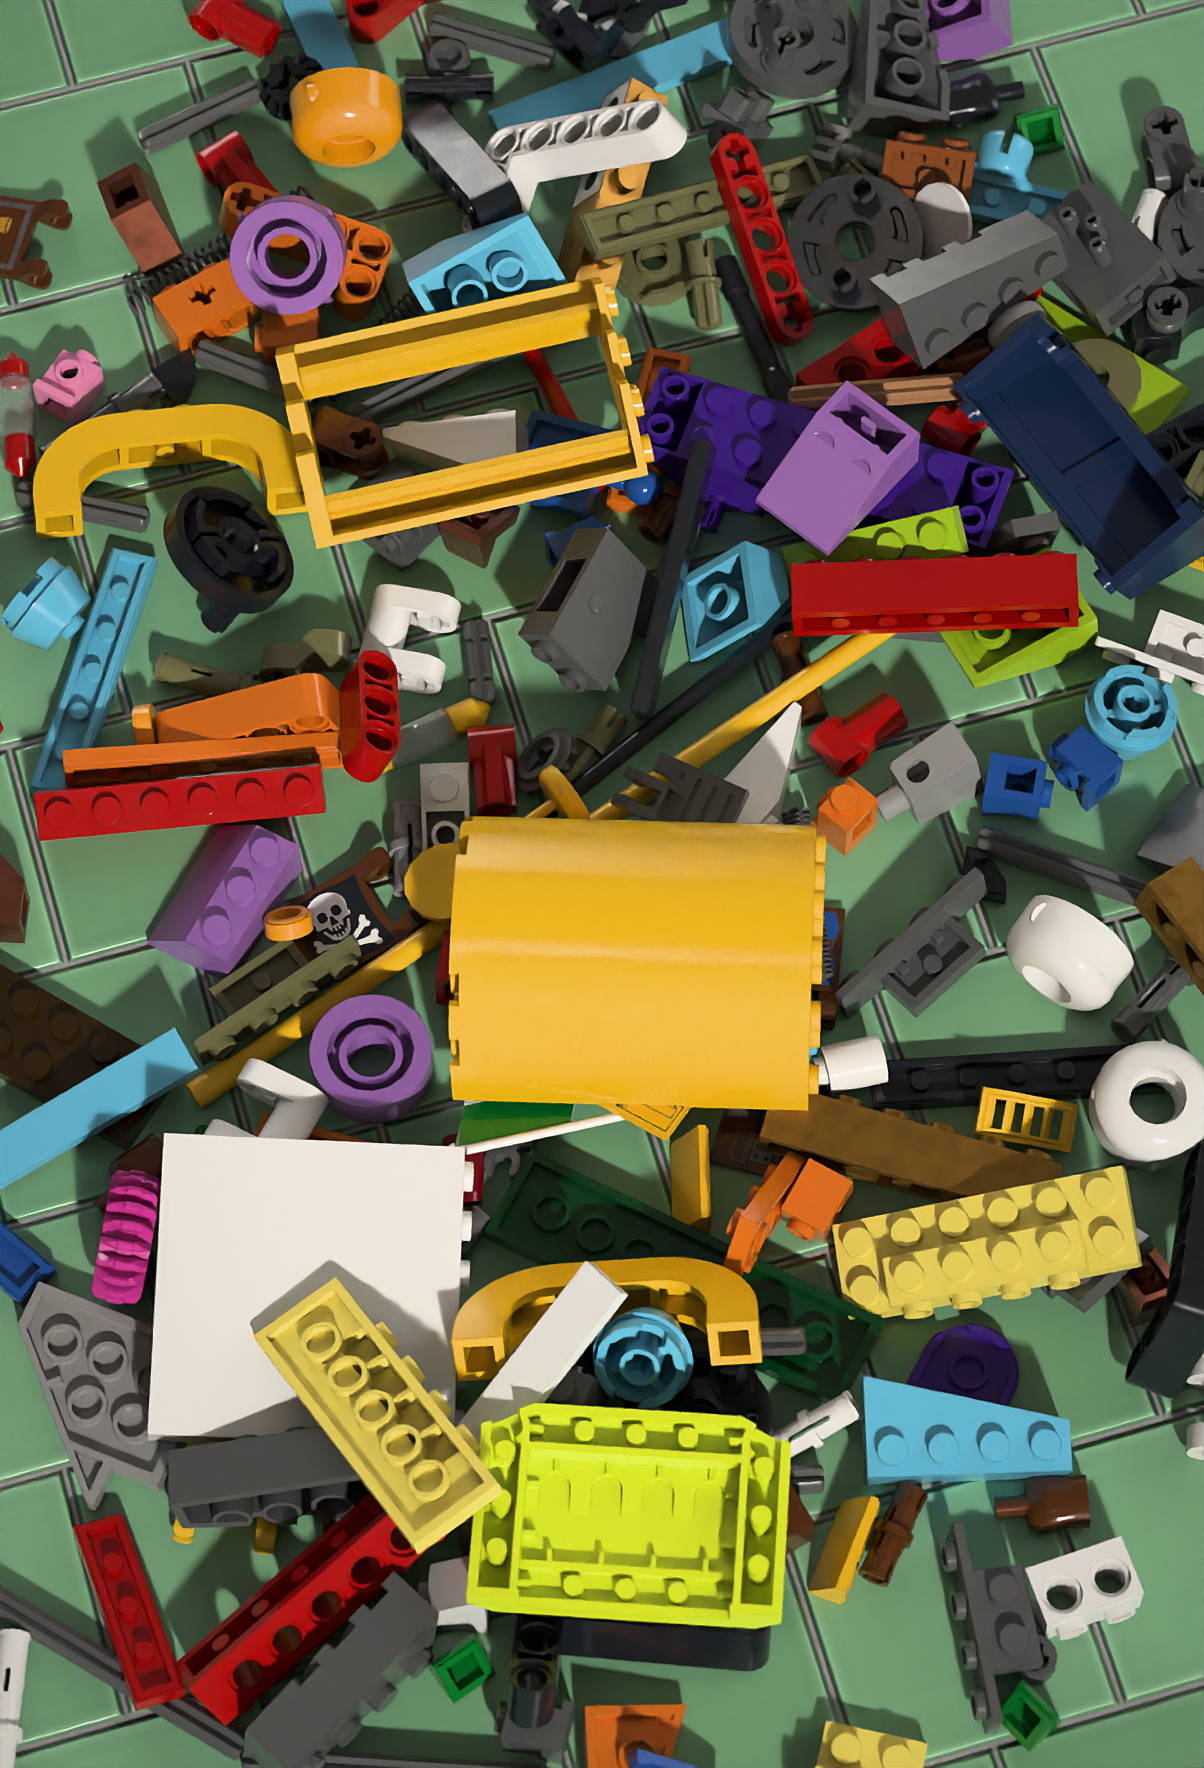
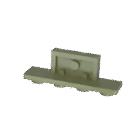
[193,935,362,1066]

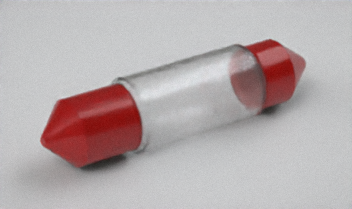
[0,351,37,479]

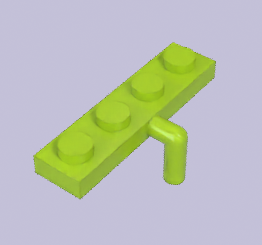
[781,505,969,588]

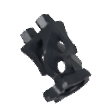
[528,0,688,74]

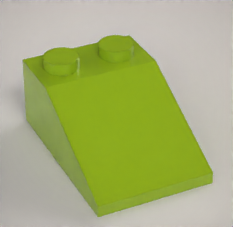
[938,546,1098,689]

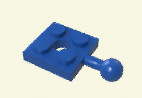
[525,409,661,519]

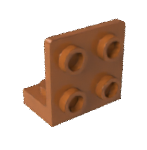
[881,130,979,206]

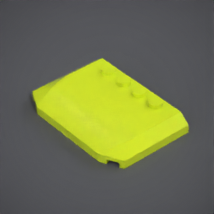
[466,1403,791,1629]

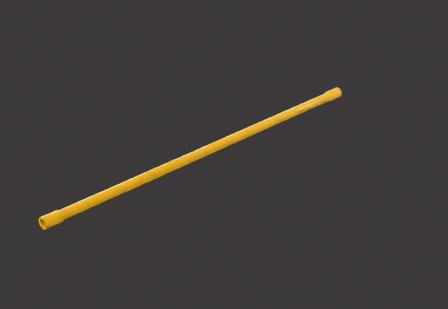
[185,633,897,1109]

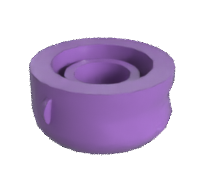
[229,195,347,315]
[309,994,434,1124]

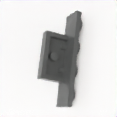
[836,867,988,1019]
[940,1522,1043,1735]

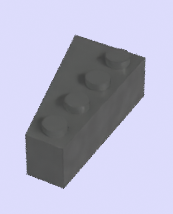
[168,1427,370,1528]
[243,1572,439,1768]

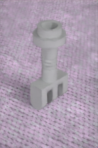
[808,122,884,178]

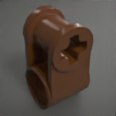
[311,406,389,480]

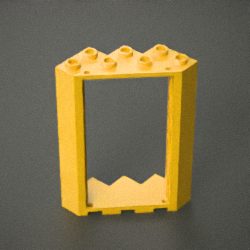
[275,277,654,549]

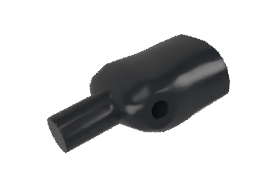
[947,73,1025,127]

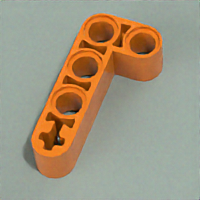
[219,182,393,321]
[155,673,341,744]

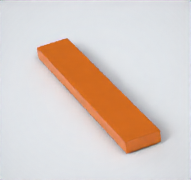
[62,731,344,787]

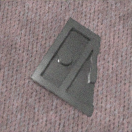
[968,511,1061,557]

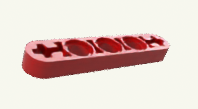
[710,133,814,346]

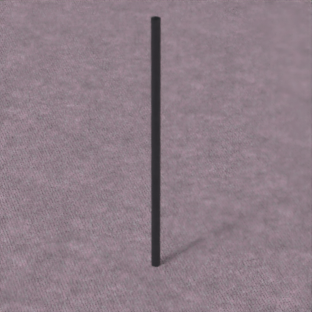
[409,606,793,926]

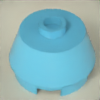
[0,557,91,651]
[1085,665,1177,760]
[593,1307,693,1408]

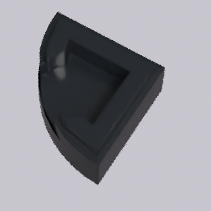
[151,348,197,407]
[961,846,1007,904]

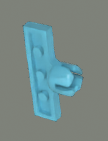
[909,130,1069,225]

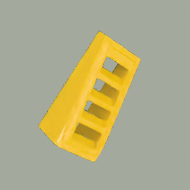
[973,1086,1079,1153]

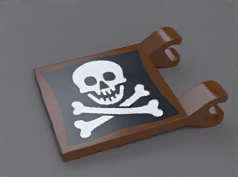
[284,847,429,992]

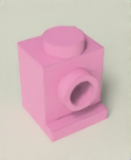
[32,349,105,425]

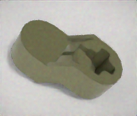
[259,628,352,682]

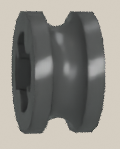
[1145,286,1189,334]
[1013,1634,1058,1686]

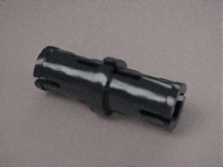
[405,69,494,105]

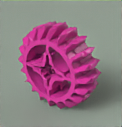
[91,1170,161,1305]

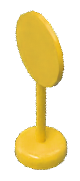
[404,765,590,922]

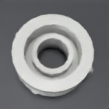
[1006,895,1134,1011]
[1088,1038,1204,1172]

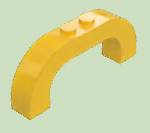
[33,404,308,540]
[451,1257,762,1381]

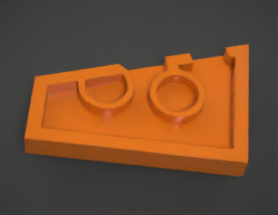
[723,1150,807,1277]

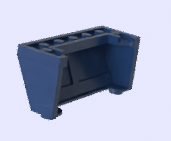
[953,312,1204,600]

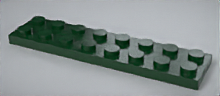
[484,1149,885,1403]

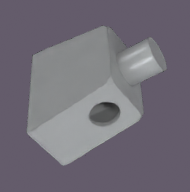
[874,721,984,824]

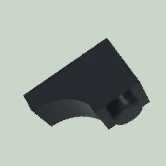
[1126,287,1204,365]

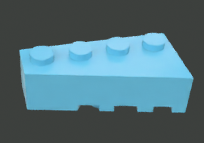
[861,1376,1073,1485]

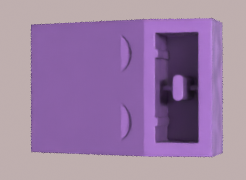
[756,380,920,556]

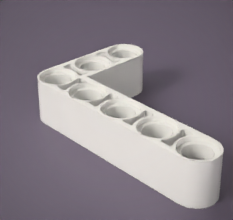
[462,99,687,232]

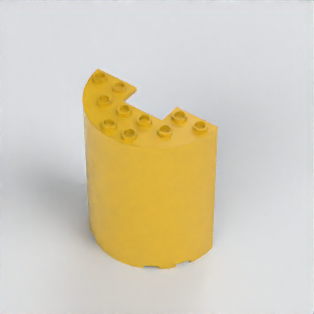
[449,816,826,1111]

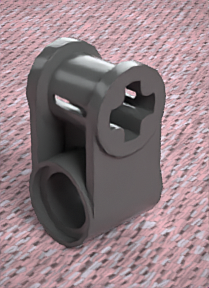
[1141,106,1198,195]

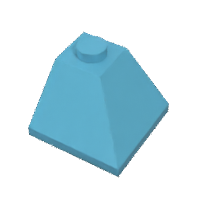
[682,541,790,663]

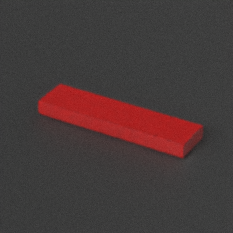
[73,1512,185,1711]

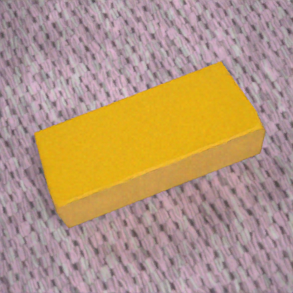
[670,1125,711,1234]
[808,1496,880,1605]

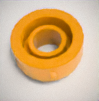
[289,67,403,168]

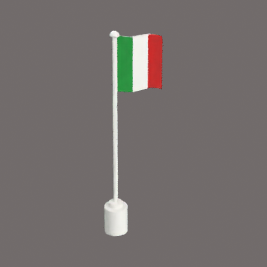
[449,1034,888,1155]

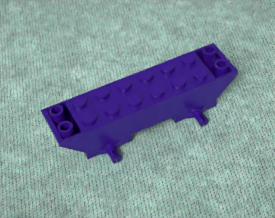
[638,366,1014,558]

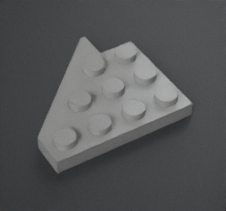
[17,1281,182,1512]

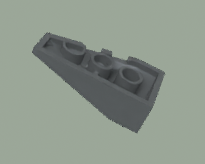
[847,0,950,138]

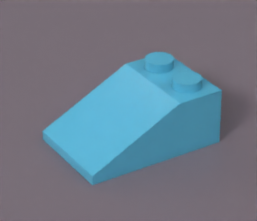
[402,212,568,314]

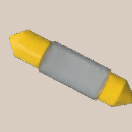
[382,697,490,774]

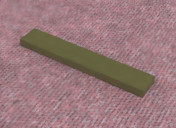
[574,153,824,261]

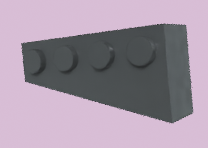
[869,210,1069,369]

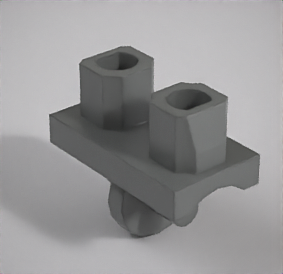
[699,86,775,157]

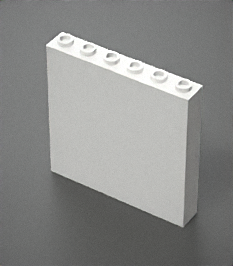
[148,1133,474,1443]

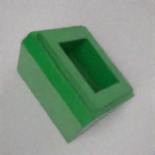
[1010,104,1065,156]
[428,1634,496,1703]
[1000,1680,1062,1752]

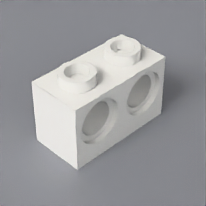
[1024,1536,1144,1640]

